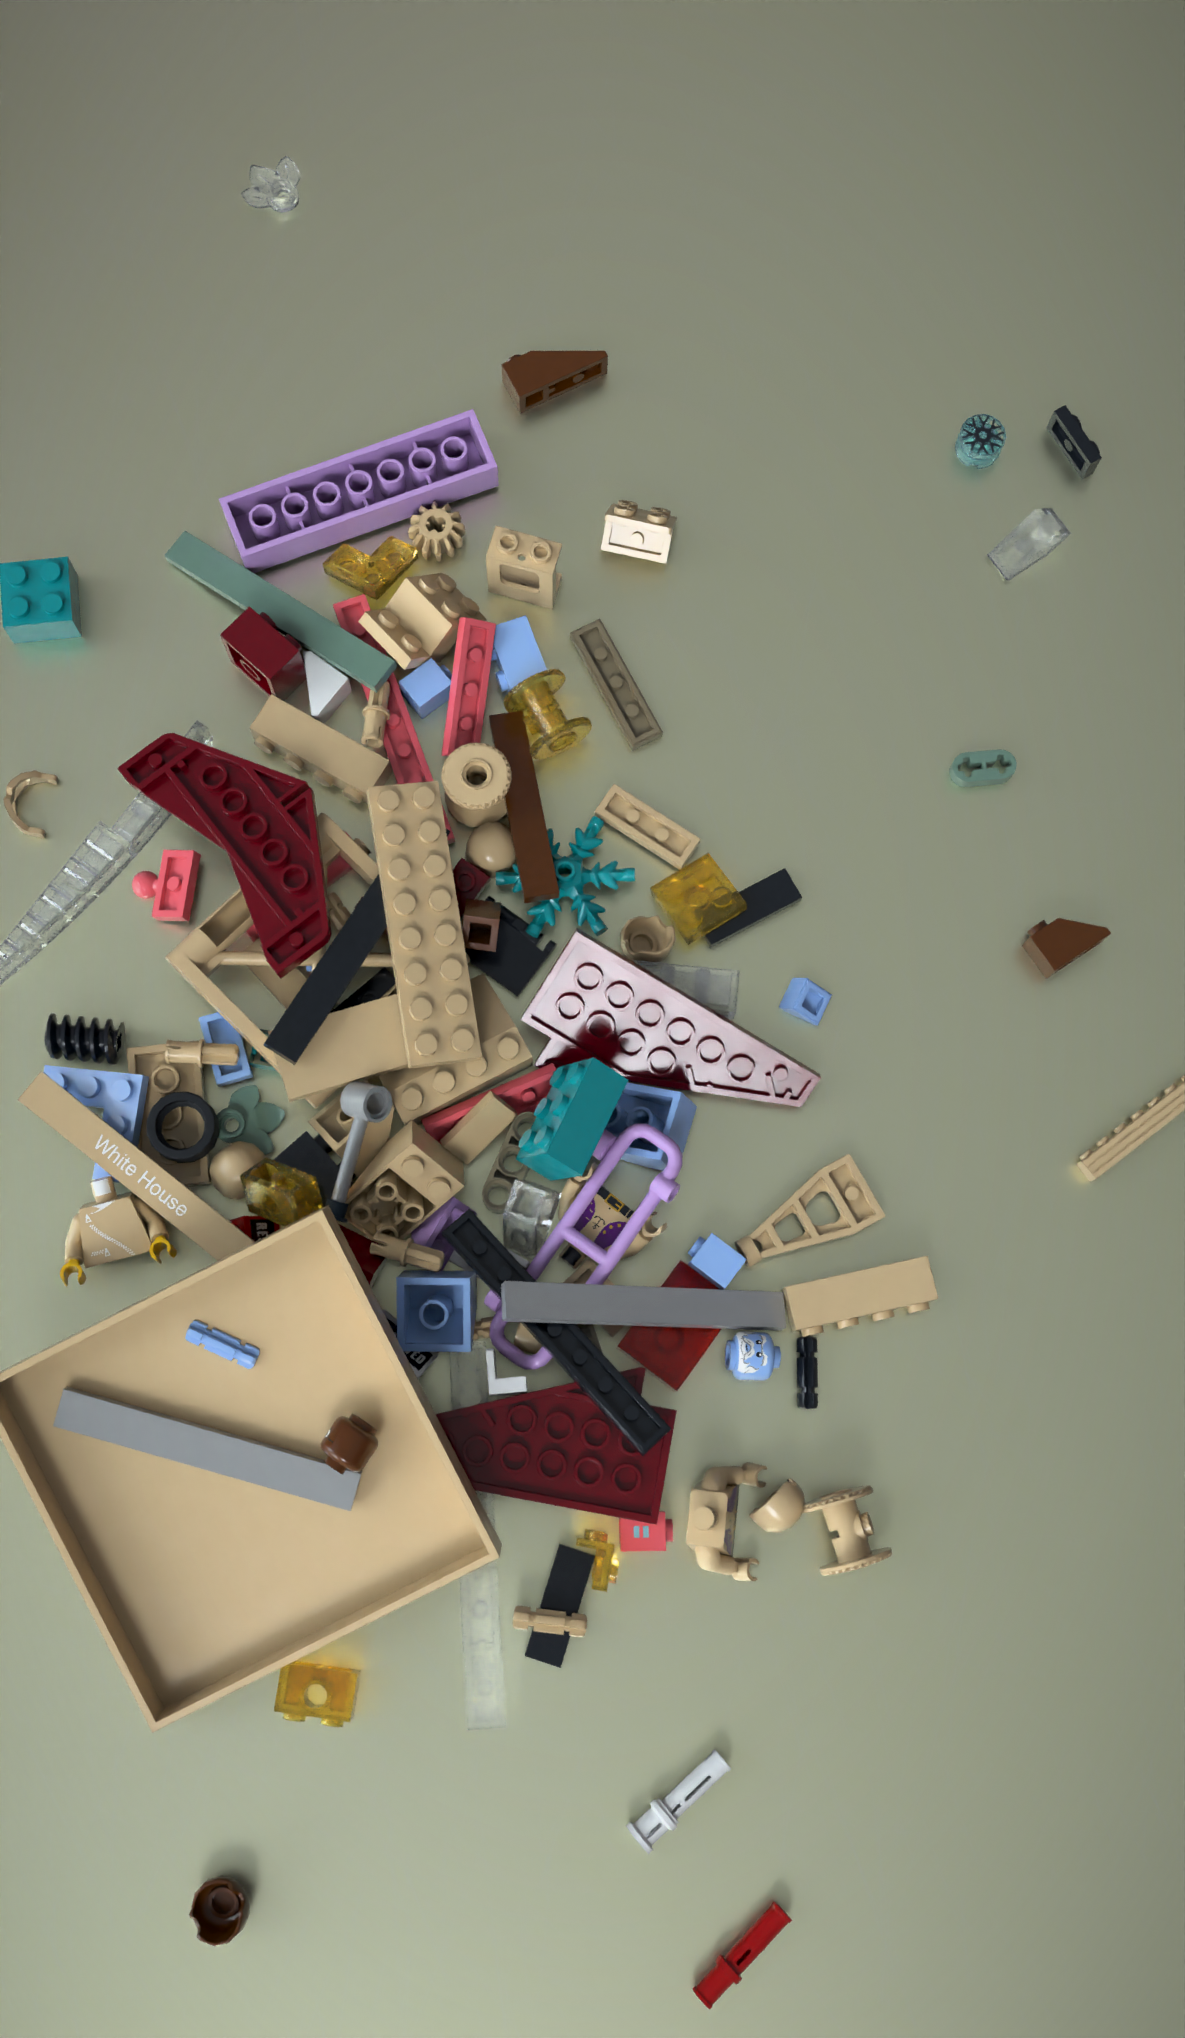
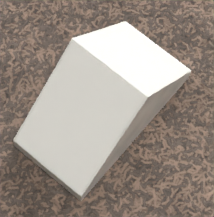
[303,651,352,724]

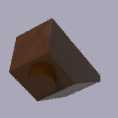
[1022,918,1111,979]

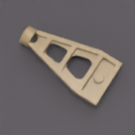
[735,1154,885,1268]

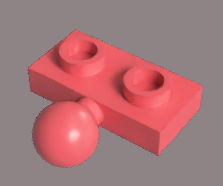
[132,850,201,922]

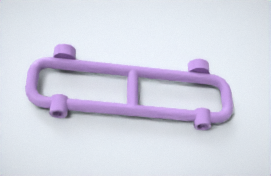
[484,1124,683,1370]

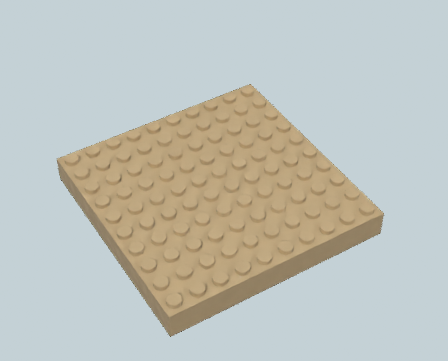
[0,1205,502,1733]

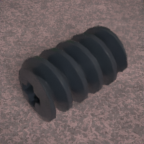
[44,1013,125,1065]

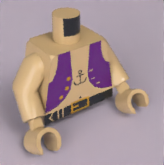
[558,1162,667,1269]
[686,1462,767,1581]

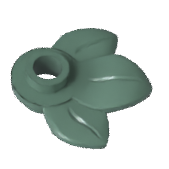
[217,1085,285,1155]

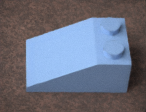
[605,1082,697,1171]

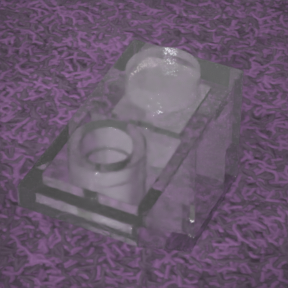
[503,1179,562,1260]

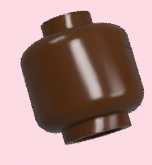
[321,1413,378,1475]

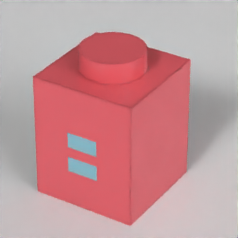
[619,1511,673,1552]

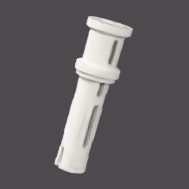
[626,1749,731,1854]

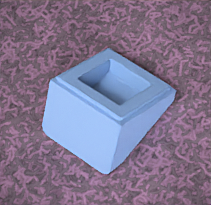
[779,978,832,1026]

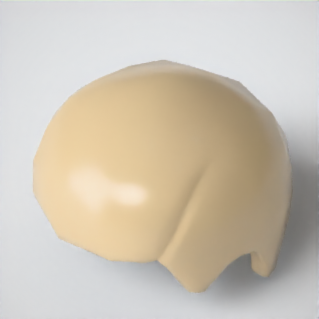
[465,822,516,878]
[620,915,676,966]
[209,1141,269,1200]
[749,1478,805,1533]

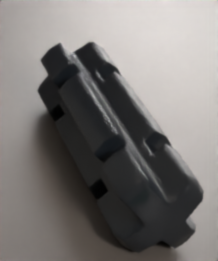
[797,1336,818,1409]

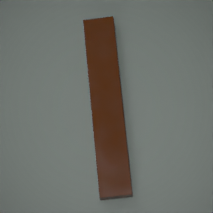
[489,710,559,903]

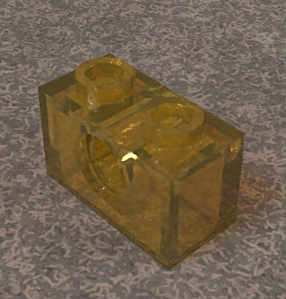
[240,1157,323,1227]
[274,1661,361,1727]

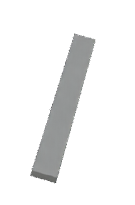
[501,1281,786,1331]
[53,1387,362,1511]

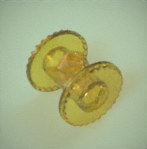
[503,669,592,760]

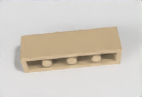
[249,694,392,804]
[782,1256,938,1337]

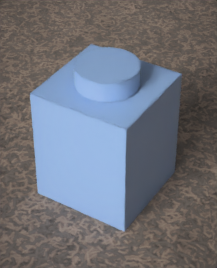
[399,658,452,719]
[688,1233,747,1290]

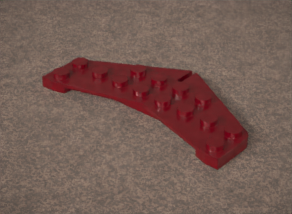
[117,733,332,979]

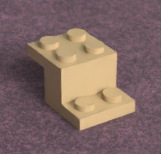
[358,573,487,670]

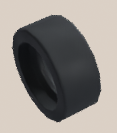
[147,1092,219,1163]

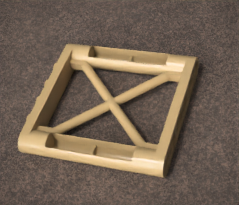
[165,813,470,1109]

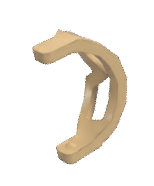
[3,770,58,838]

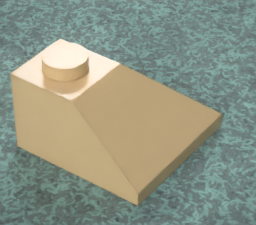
[308,1079,395,1178]

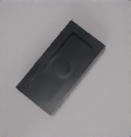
[1046,405,1102,479]

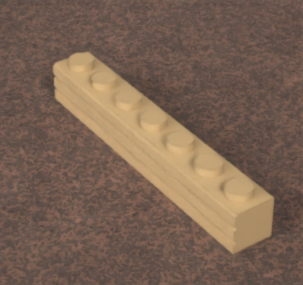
[1076,1075,1185,1182]

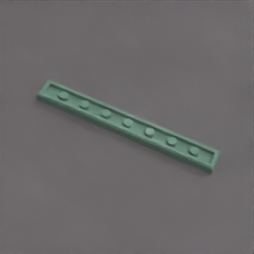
[164,531,397,693]

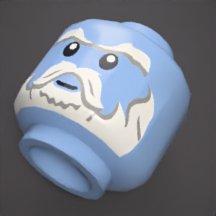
[725,1331,781,1381]

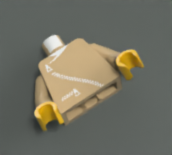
[60,1176,177,1286]

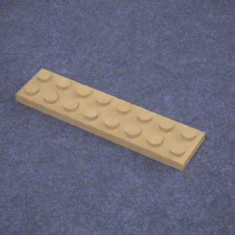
[366,781,482,1069]

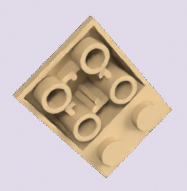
[345,1120,465,1246]

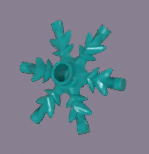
[496,816,635,938]

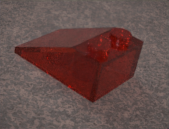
[616,1260,721,1392]

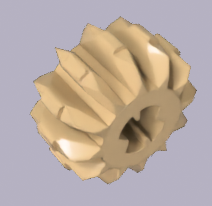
[408,501,465,562]

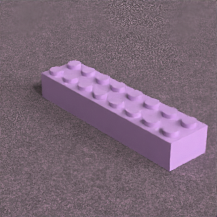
[219,409,499,573]

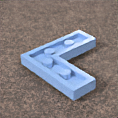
[44,1065,149,1183]

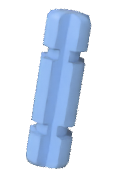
[185,1320,260,1369]

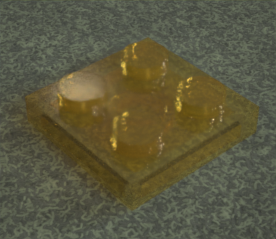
[650,853,747,945]

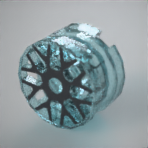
[955,414,1006,469]

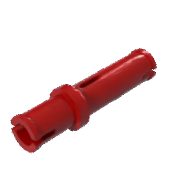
[693,1901,792,2009]

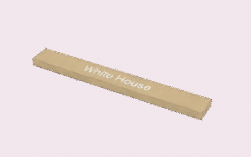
[18,1071,255,1261]

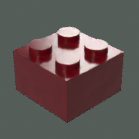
[220,606,307,701]

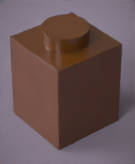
[462,898,502,952]

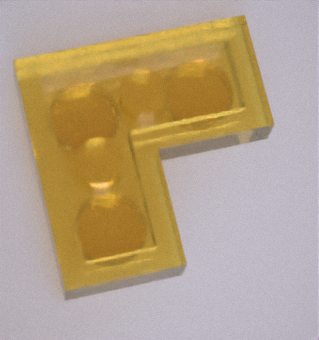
[323,536,419,600]

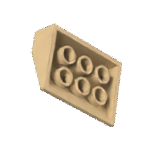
[378,973,533,1126]

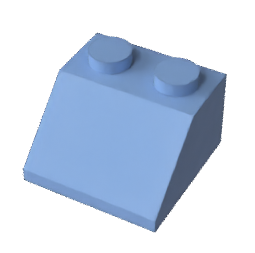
[396,1270,477,1352]

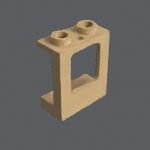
[486,526,562,609]

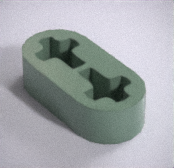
[949,749,1017,787]

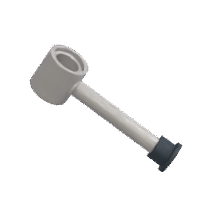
[325,1081,392,1223]

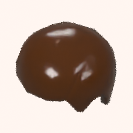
[189,1875,250,1947]

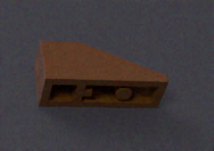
[501,351,608,414]

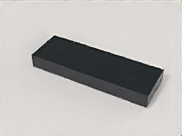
[693,868,802,948]
[525,1544,595,1668]

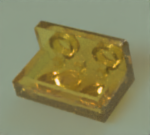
[575,1529,619,1592]

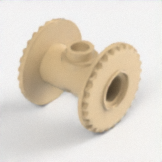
[441,742,512,828]
[802,1485,892,1575]

